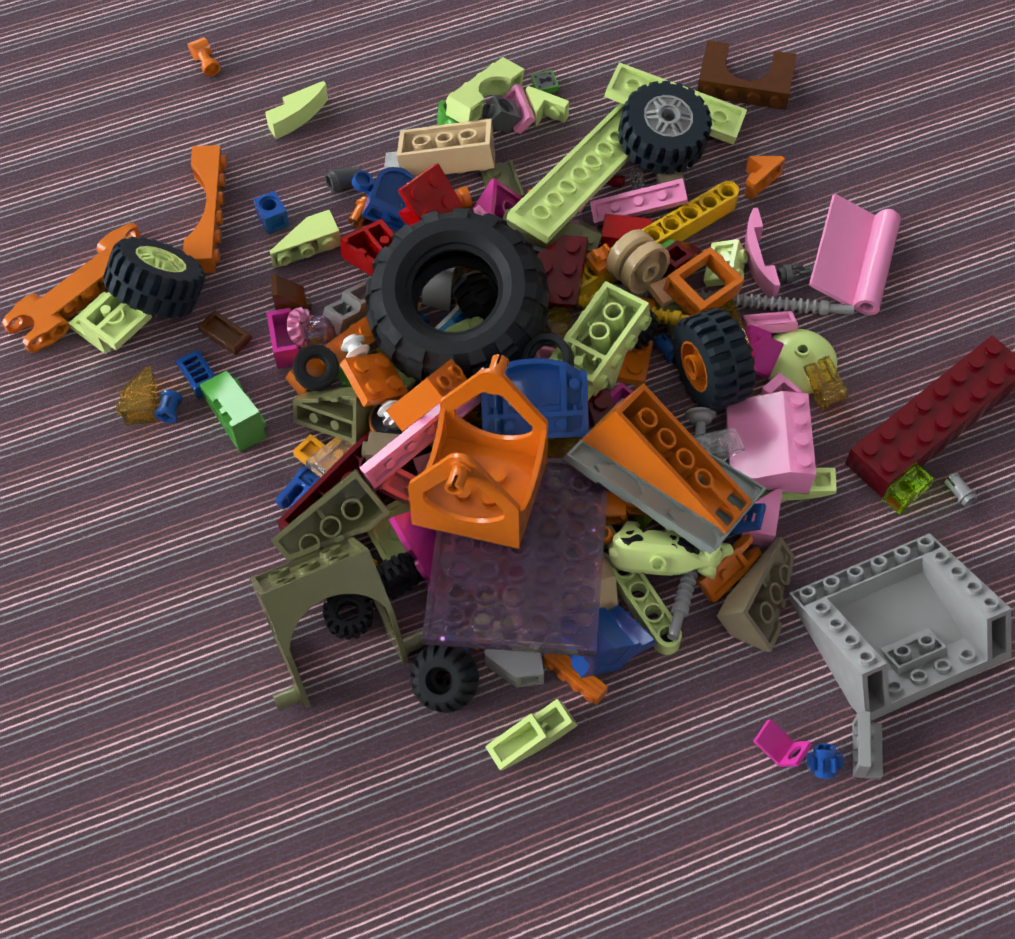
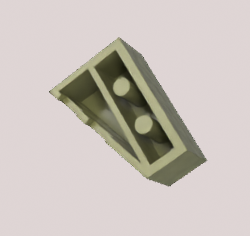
[293,387,374,444]

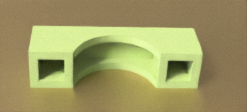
[446,57,525,123]

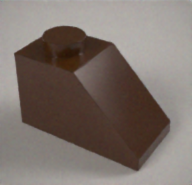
[271,275,312,311]

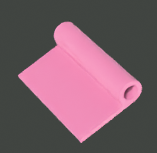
[809,194,901,315]

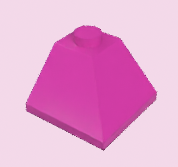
[473,178,523,218]

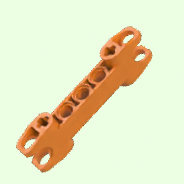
[2,223,141,353]

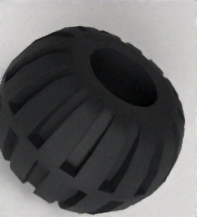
[453,270,499,320]
[410,642,479,713]

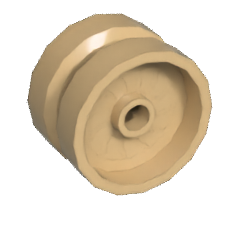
[606,229,670,294]

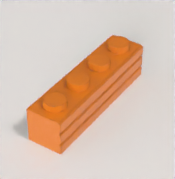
[543,645,608,705]

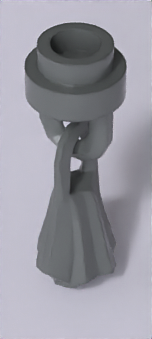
[777,264,814,284]

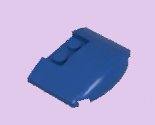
[481,358,589,438]

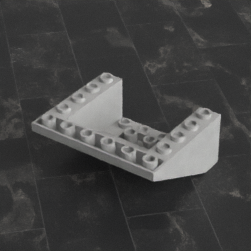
[789,533,1012,721]

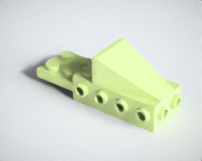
[549,281,652,400]

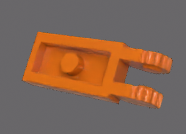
[696,534,762,603]

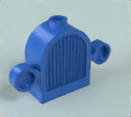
[352,167,415,231]

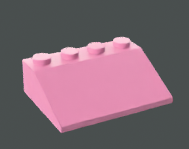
[726,391,816,494]

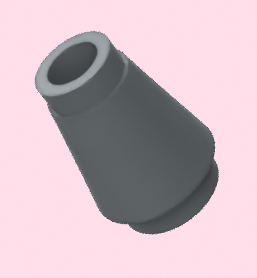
[325,166,359,192]

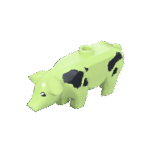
[608,521,734,579]

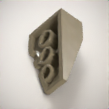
[717,537,795,652]

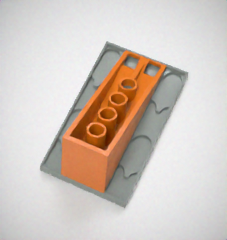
[562,383,767,554]

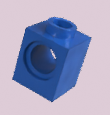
[253,191,290,234]

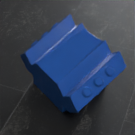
[549,605,657,678]

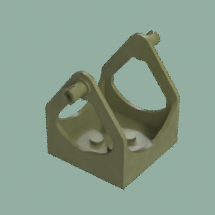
[250,537,428,711]

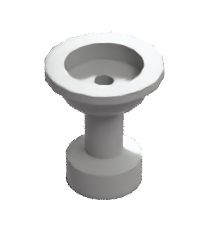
[685,407,716,450]

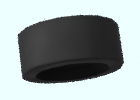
[522,333,575,366]

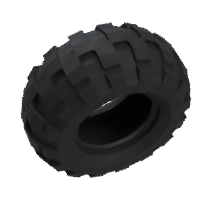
[365,208,550,382]

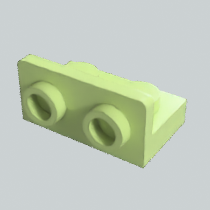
[703,239,748,287]

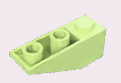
[270,210,341,268]

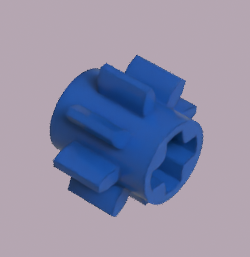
[807,743,843,779]

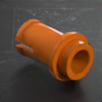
[348,197,367,228]

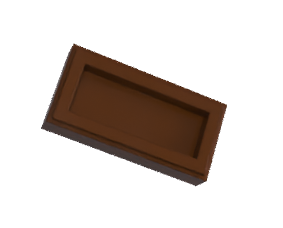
[198,310,252,356]

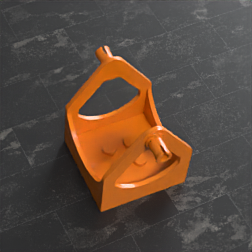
[408,354,548,549]

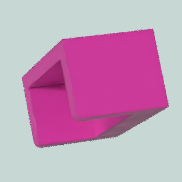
[266,308,299,369]

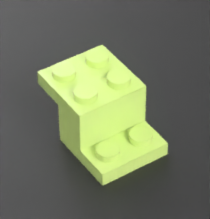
[69,292,152,354]

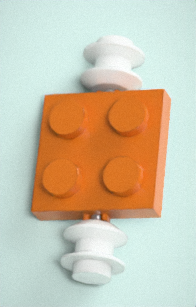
[340,334,408,428]

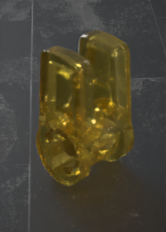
[804,356,848,410]

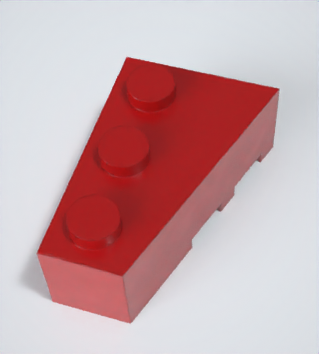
[340,219,394,276]

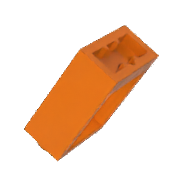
[663,247,744,316]
[386,359,468,432]

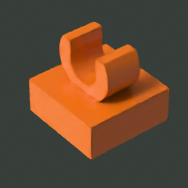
[585,243,611,277]

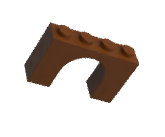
[697,40,797,110]

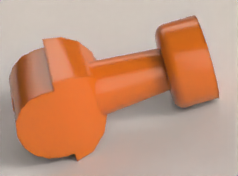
[188,37,221,77]

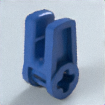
[276,465,321,509]

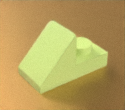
[526,86,569,127]

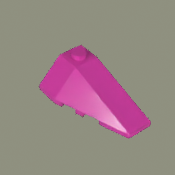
[389,511,454,620]

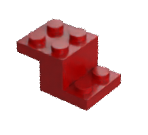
[398,163,463,226]

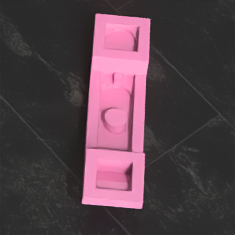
[745,207,780,299]

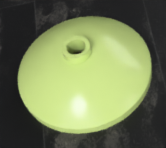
[768,329,837,394]

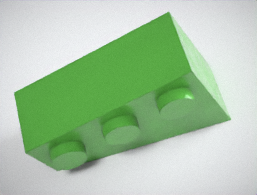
[200,370,267,452]

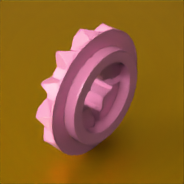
[287,307,317,347]

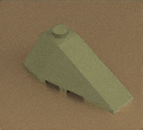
[502,209,602,263]
[271,469,391,561]

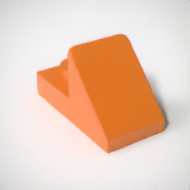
[745,156,785,200]

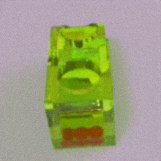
[882,465,935,515]

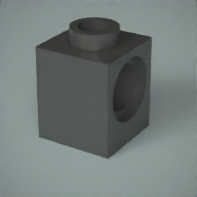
[482,94,522,133]

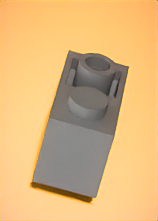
[484,641,544,688]

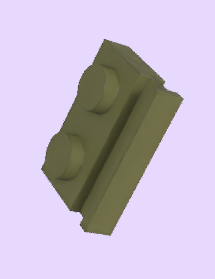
[480,159,525,197]

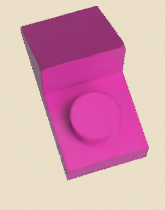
[745,325,784,379]

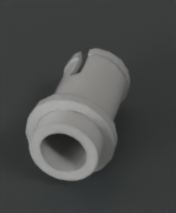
[944,473,977,507]

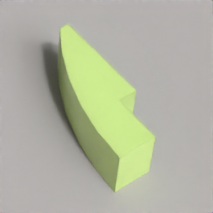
[265,81,328,139]
[485,699,578,771]

